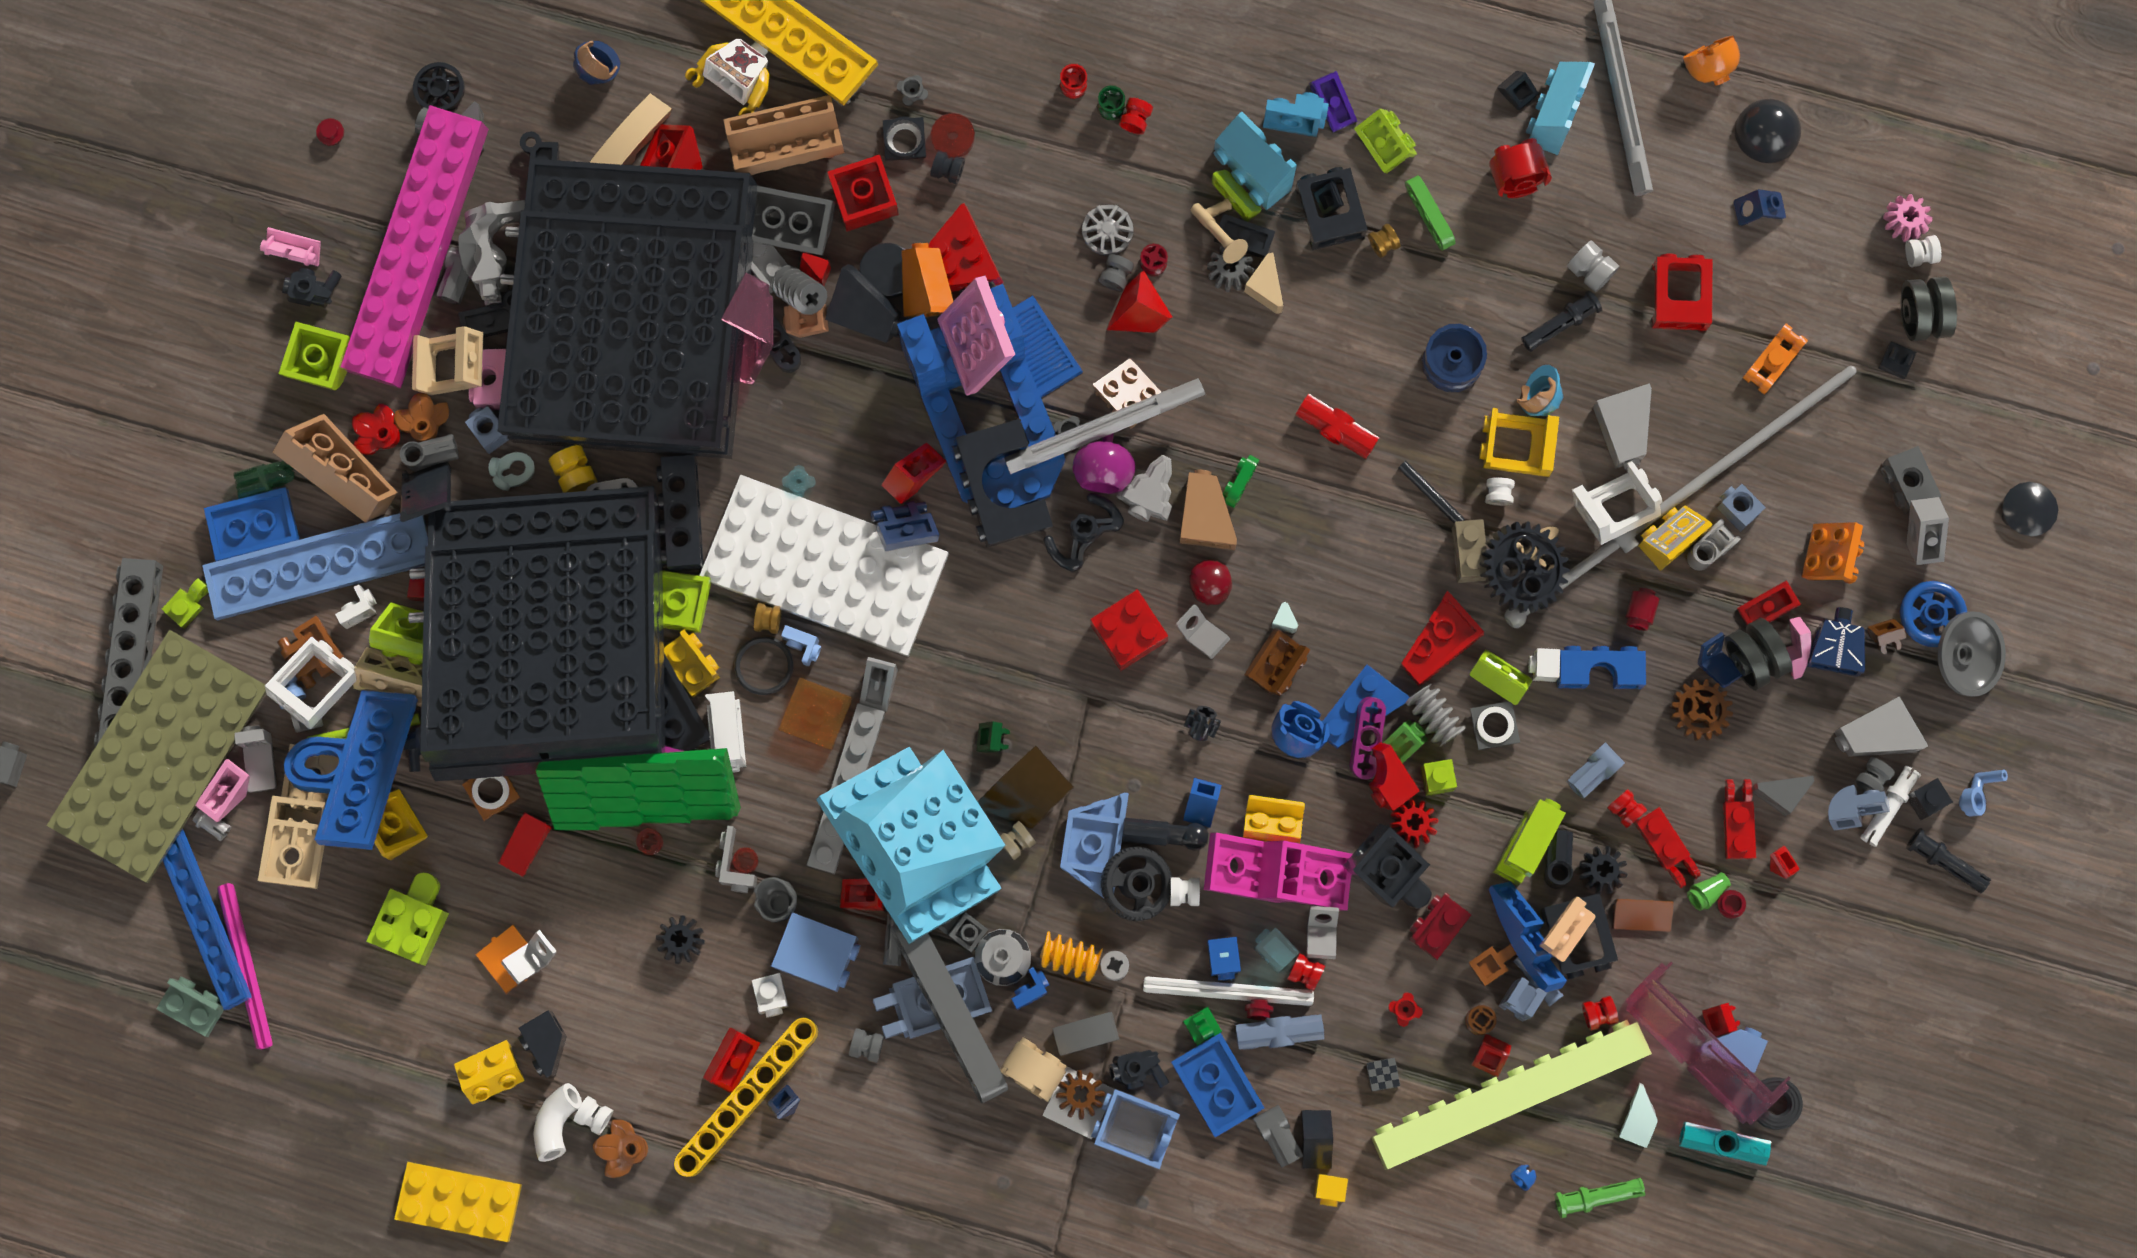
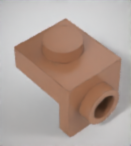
[783,304,829,338]

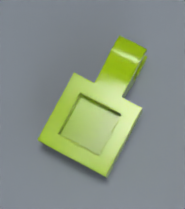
[162,578,208,629]

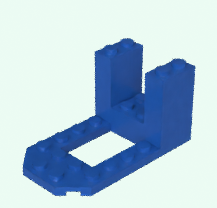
[897,284,1066,508]

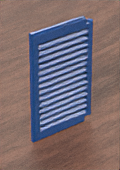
[1013,295,1083,398]

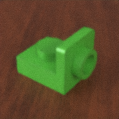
[1383,720,1428,764]

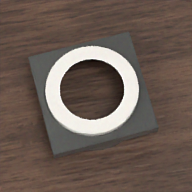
[1470,702,1520,750]

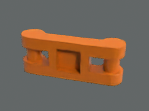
[1743,323,1808,395]

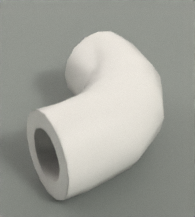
[533,1083,582,1162]

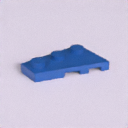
[1322,665,1410,749]

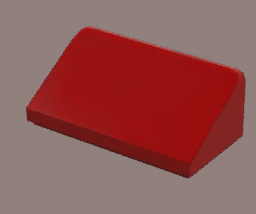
[703,1028,760,1093]

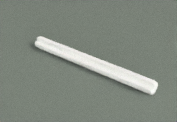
[1143,977,1314,1006]

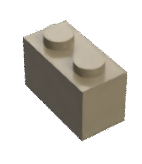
[1452,519,1487,583]

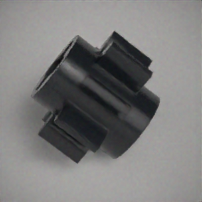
[1184,706,1221,741]

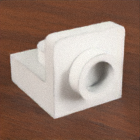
[335,584,377,629]
[752,973,788,1018]

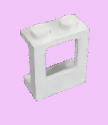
[1572,461,1663,545]

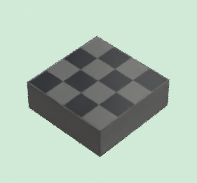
[1366,1058,1400,1092]

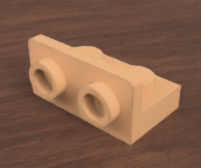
[1539,897,1595,962]

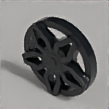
[413,62,465,111]

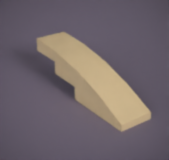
[590,93,672,165]

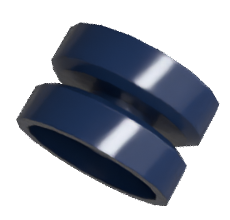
[1422,324,1487,392]

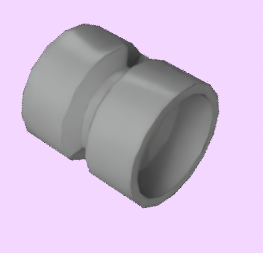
[1567,240,1620,293]

